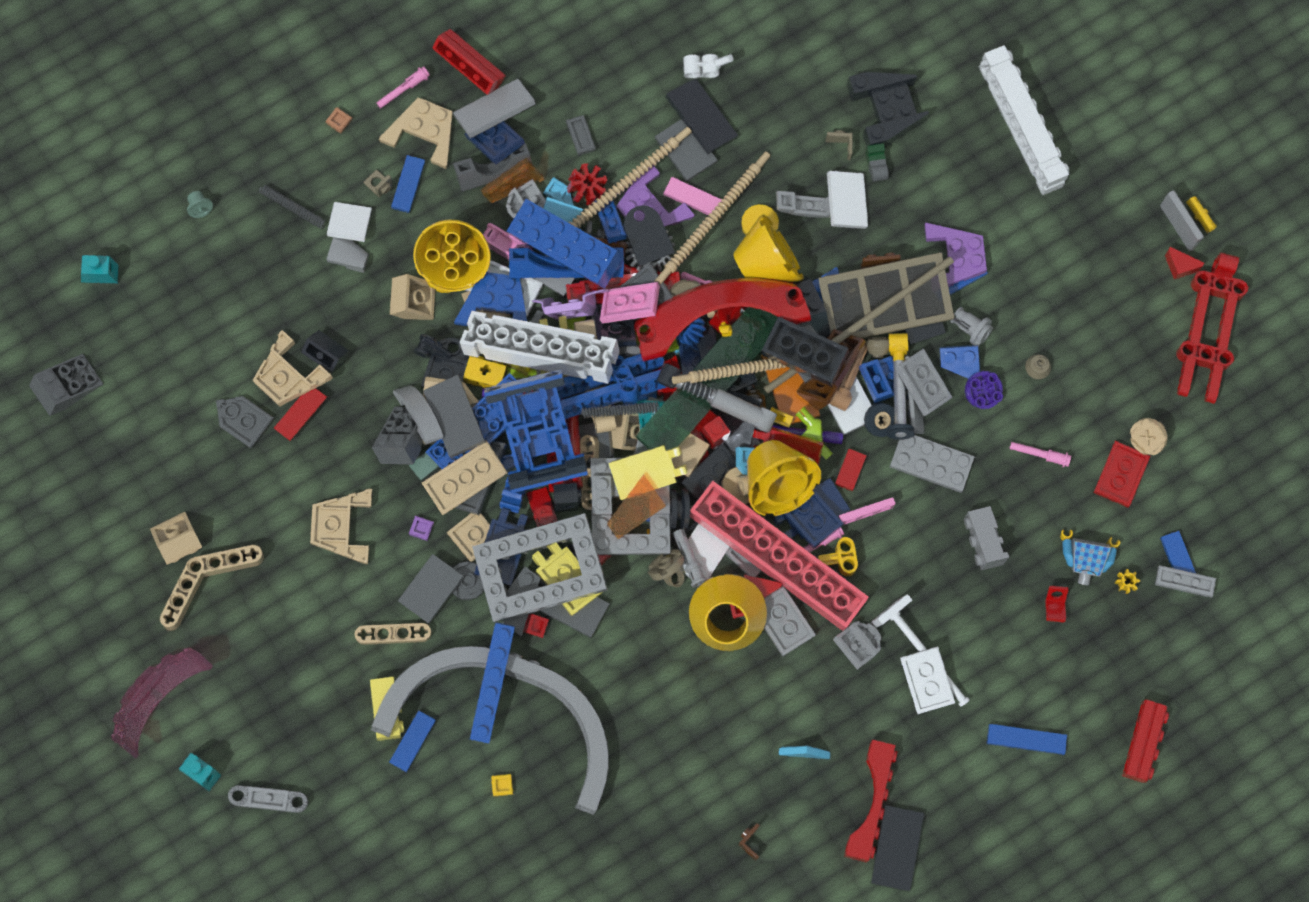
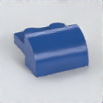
[859,356,906,403]

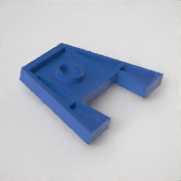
[454,272,527,326]

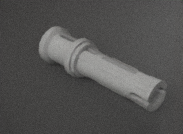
[673,529,708,588]

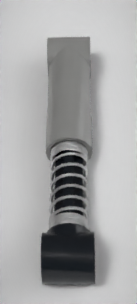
[656,363,777,433]

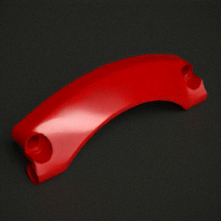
[634,278,811,362]

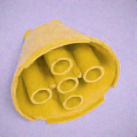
[413,220,490,292]

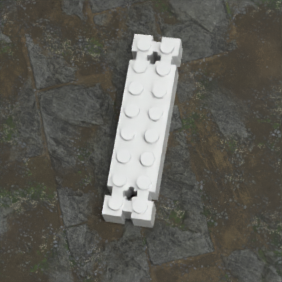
[979,45,1069,195]
[460,311,620,383]

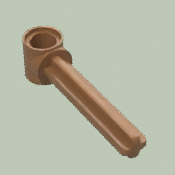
[829,344,867,412]

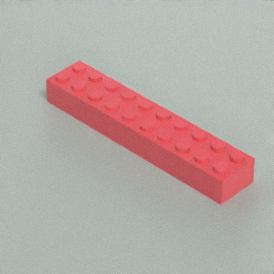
[690,481,869,631]

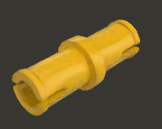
[1186,196,1217,233]

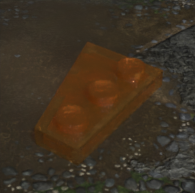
[481,158,545,203]
[607,474,666,539]

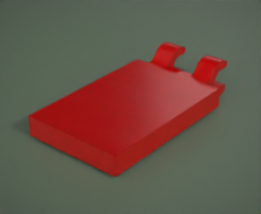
[751,427,824,466]

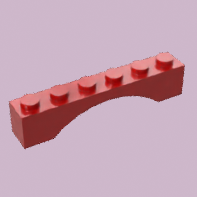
[844,739,897,862]

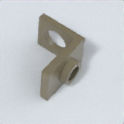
[826,130,852,160]
[364,170,393,198]

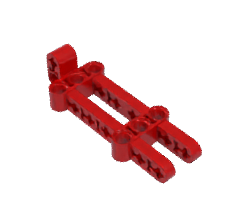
[1176,252,1248,404]

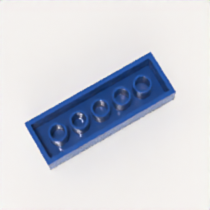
[507,199,624,289]

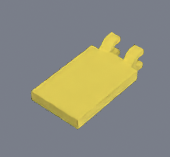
[608,445,688,500]
[532,543,603,616]

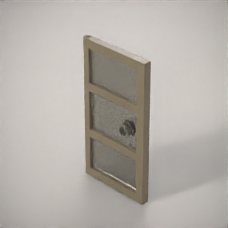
[818,252,955,338]

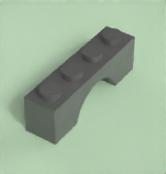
[453,144,533,191]

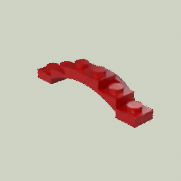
[566,272,680,304]

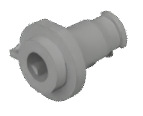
[951,307,993,347]

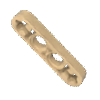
[580,435,599,510]
[355,623,431,645]

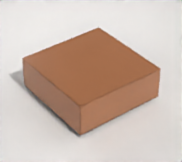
[326,107,352,133]

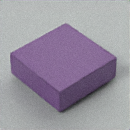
[409,516,434,541]

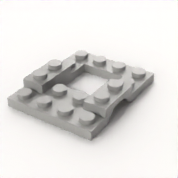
[590,458,670,555]

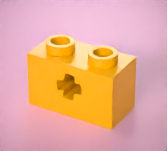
[463,356,507,388]

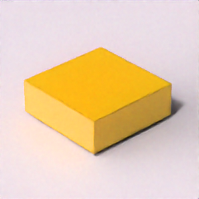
[491,774,513,797]

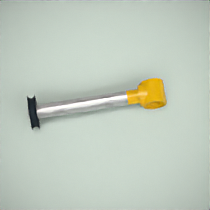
[886,333,915,440]

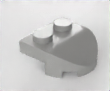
[506,179,546,218]
[833,621,881,670]

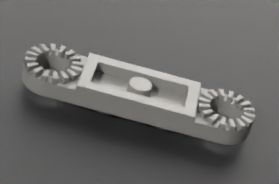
[228,786,308,813]

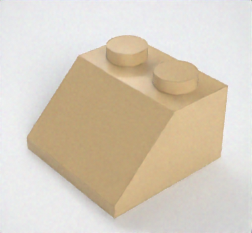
[390,274,435,320]
[611,411,640,451]
[150,512,202,565]

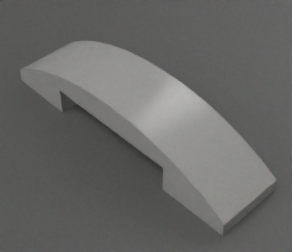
[776,191,830,217]
[393,385,443,444]

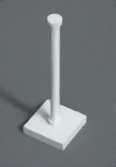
[871,594,970,707]

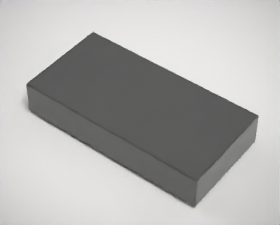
[566,115,596,156]

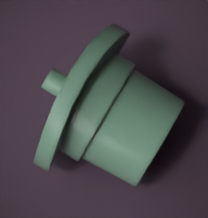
[187,191,213,218]

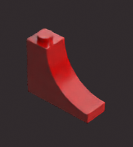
[680,394,730,449]

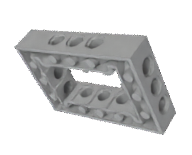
[472,513,608,623]

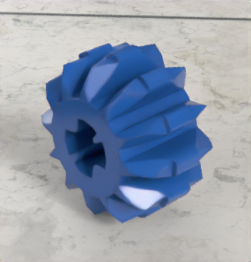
[676,317,707,346]

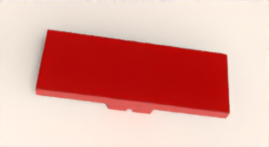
[274,388,327,441]
[526,487,561,543]

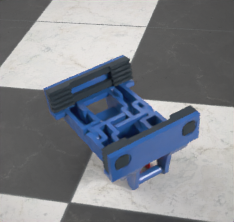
[484,369,588,493]

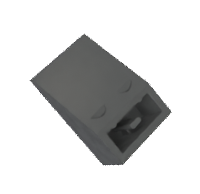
[29,354,103,416]
[372,407,423,465]

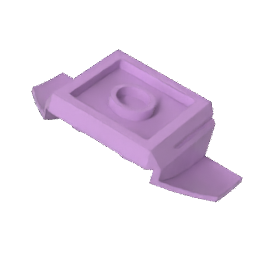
[532,289,609,321]

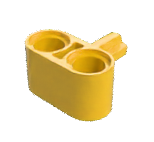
[818,537,858,577]

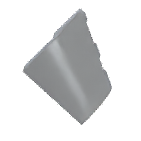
[326,237,369,273]

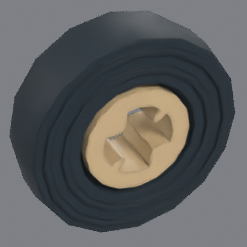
[864,403,895,437]

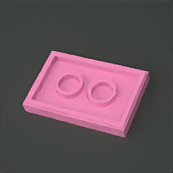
[600,282,660,323]

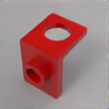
[1045,586,1068,622]

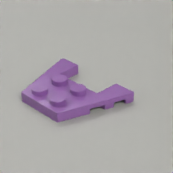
[616,165,695,227]
[924,223,987,293]

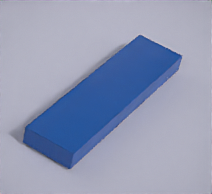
[987,724,1067,755]

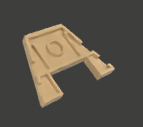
[379,98,453,169]
[253,330,333,407]
[310,489,372,564]

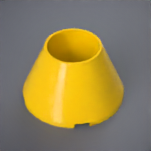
[733,214,803,282]
[747,440,821,516]
[689,574,767,651]

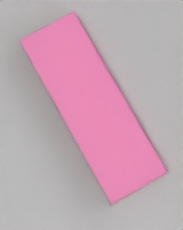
[664,177,721,215]
[838,497,895,525]

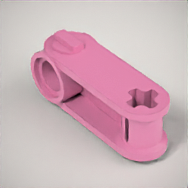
[483,223,533,260]

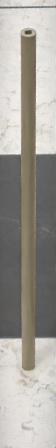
[763,256,954,394]

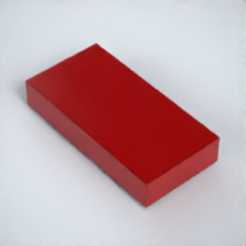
[835,449,867,491]

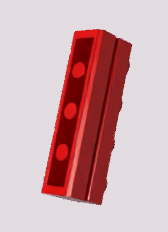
[432,29,505,95]
[1122,700,1169,783]

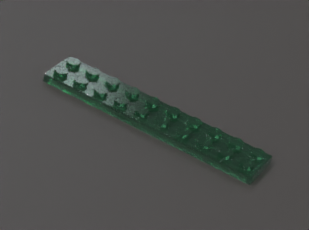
[635,307,777,450]

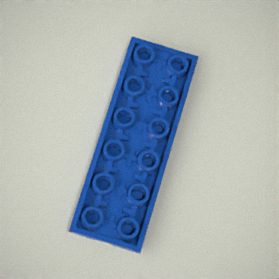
[426,373,528,469]

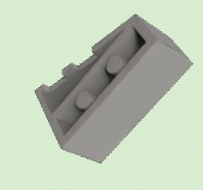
[964,506,1009,570]

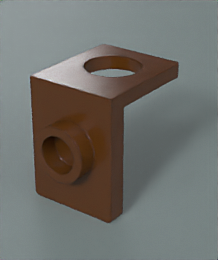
[738,823,760,861]

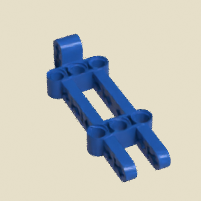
[529,354,666,431]

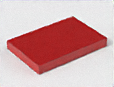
[1093,441,1150,508]

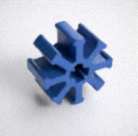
[500,476,526,513]

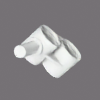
[683,54,733,78]

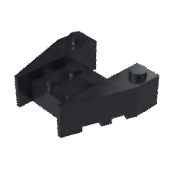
[847,72,929,148]

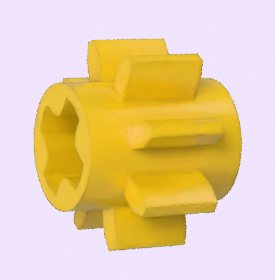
[1114,569,1140,594]

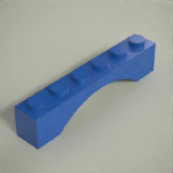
[509,248,624,278]
[470,622,515,743]

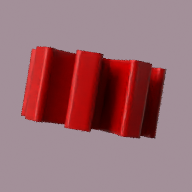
[567,163,607,206]

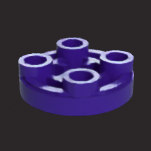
[965,371,1003,409]

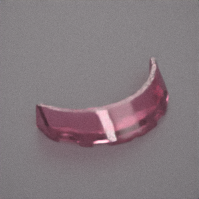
[111,648,213,759]

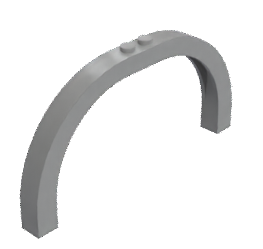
[371,647,608,815]

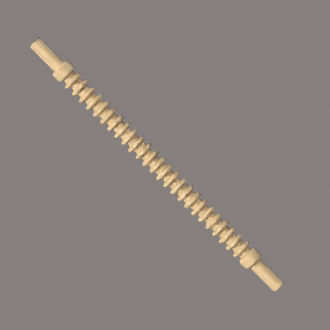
[568,127,692,228]
[655,152,770,285]
[672,359,787,384]

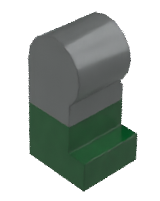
[865,144,888,182]

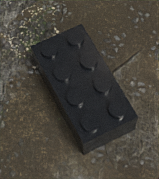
[762,317,849,387]

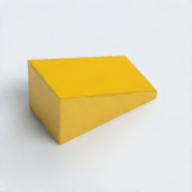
[770,407,794,428]

